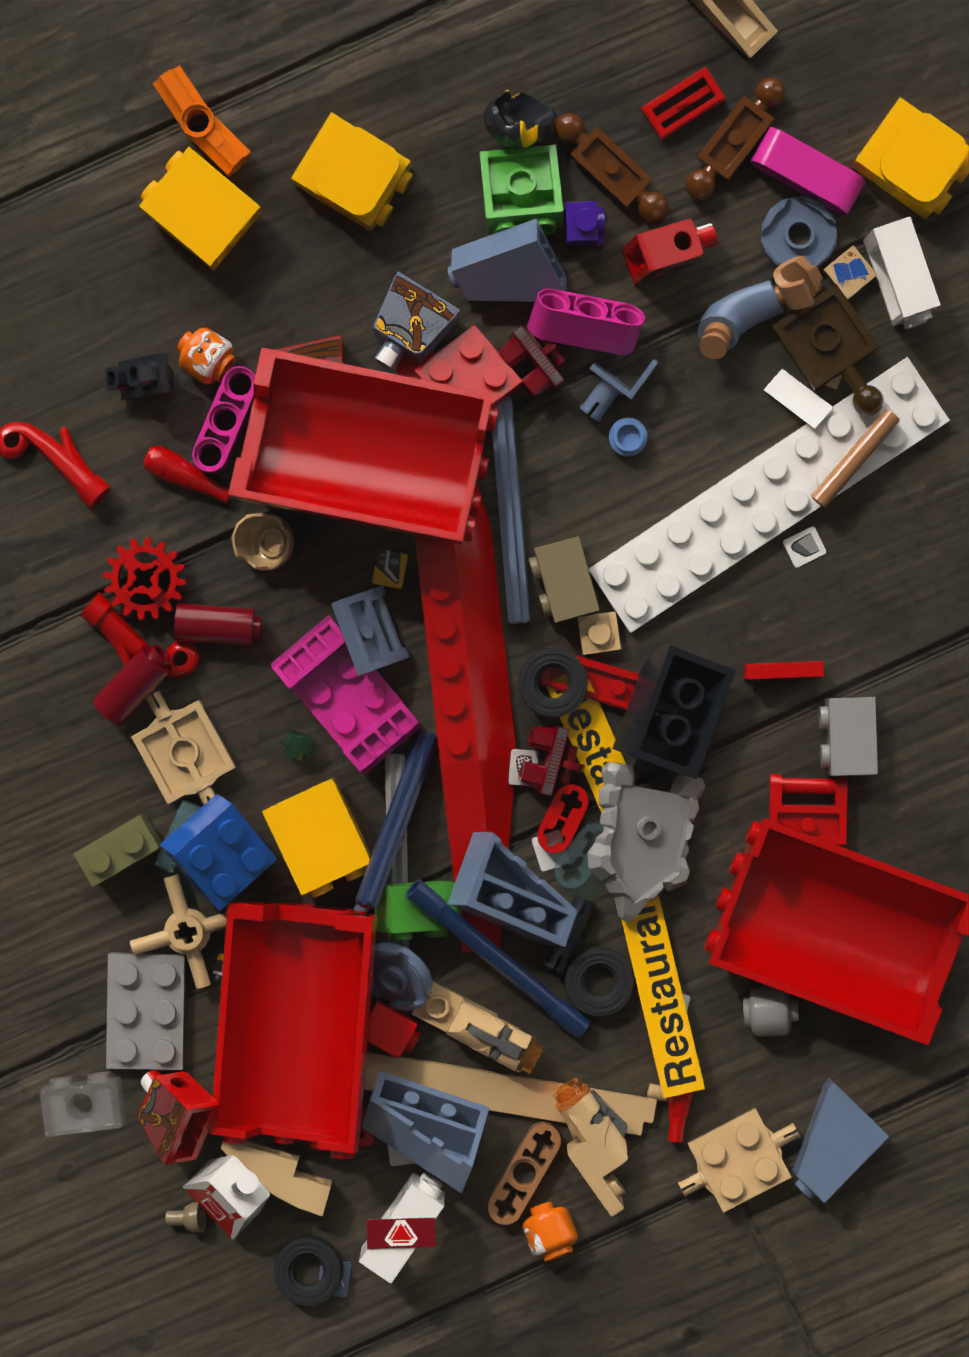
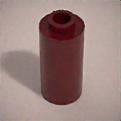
[174,603,262,647]
[93,645,172,725]

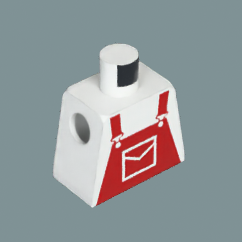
[183,1155,270,1240]

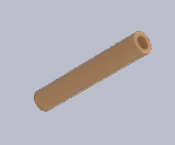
[810,408,900,508]

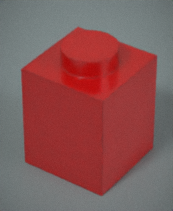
[368,1000,421,1058]

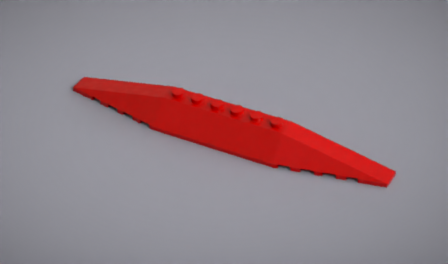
[396,350,516,953]

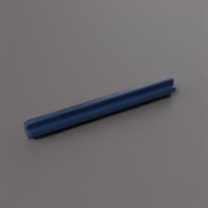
[355,730,438,910]

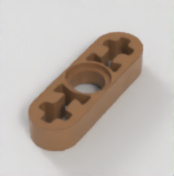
[488,1121,561,1225]

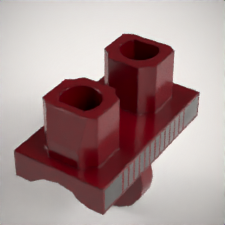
[499,325,566,398]
[518,724,585,796]

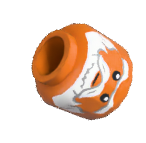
[176,327,236,385]
[522,1202,578,1262]

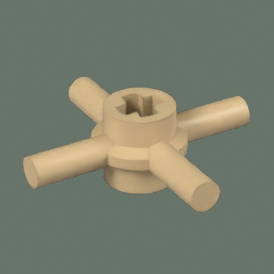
[130,874,227,989]

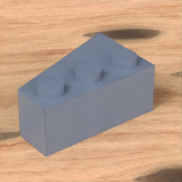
[448,832,578,947]
[361,1071,489,1194]

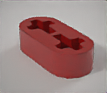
[537,784,589,853]

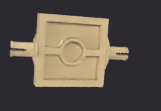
[131,691,236,805]
[678,1108,800,1213]

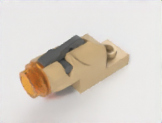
[412,980,544,1074]
[553,1078,628,1217]

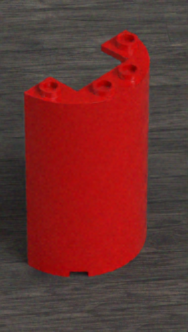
[228,348,498,545]
[704,818,969,1045]
[210,901,378,1159]

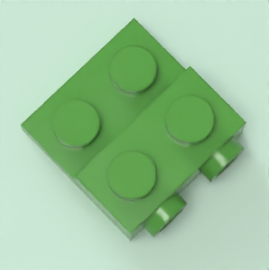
[480,145,564,235]

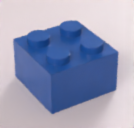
[160,794,277,911]

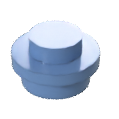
[609,418,647,456]

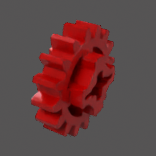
[102,537,188,620]

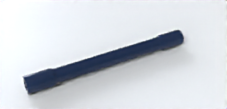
[405,879,590,1038]

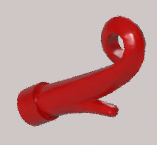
[0,422,112,509]
[80,592,199,678]

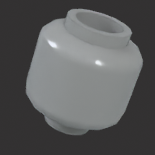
[743,986,799,1036]

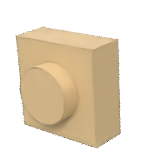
[577,611,621,655]

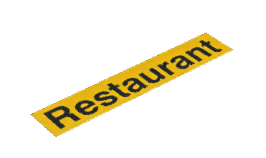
[547,674,635,813]
[621,896,705,1098]

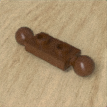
[685,77,786,200]
[554,113,669,223]

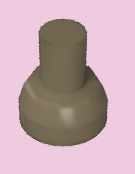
[165,1202,206,1233]

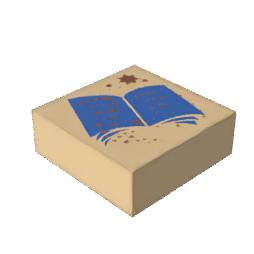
[822,245,877,300]

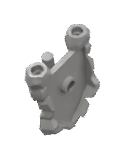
[587,762,706,922]

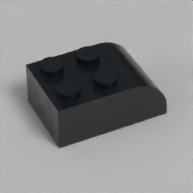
[612,644,736,779]

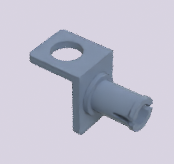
[580,358,659,422]

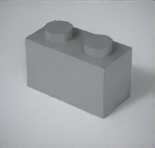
[818,697,878,776]

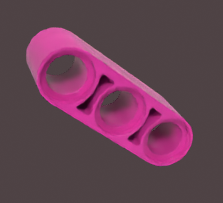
[750,127,866,216]
[527,288,645,355]
[192,366,255,474]

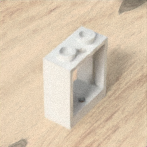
[863,217,941,330]
[359,1171,445,1284]

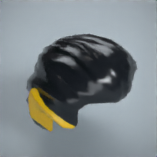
[483,90,557,149]

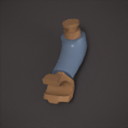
[698,256,823,359]

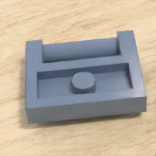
[331,586,410,676]

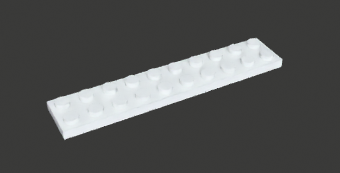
[588,357,950,633]

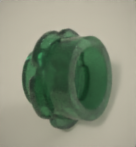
[280,729,317,761]

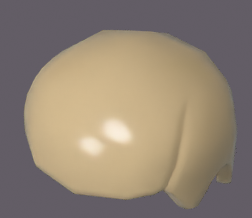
[231,512,295,571]

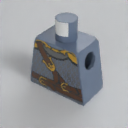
[373,271,460,372]

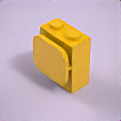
[851,97,969,219]
[291,112,413,232]
[139,147,263,271]
[262,777,371,898]

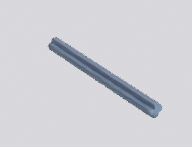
[492,396,531,624]

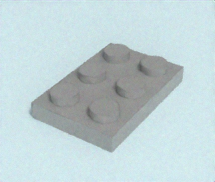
[106,952,186,1070]

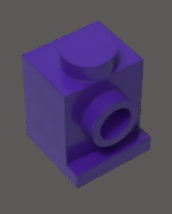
[564,201,605,248]

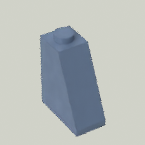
[448,218,567,302]
[793,1078,889,1203]

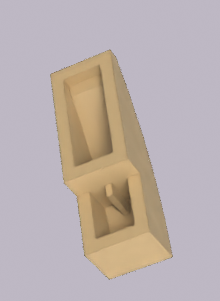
[691,0,778,58]
[221,1140,333,1216]

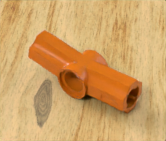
[153,65,252,177]

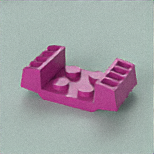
[271,615,423,775]

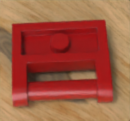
[768,774,848,845]

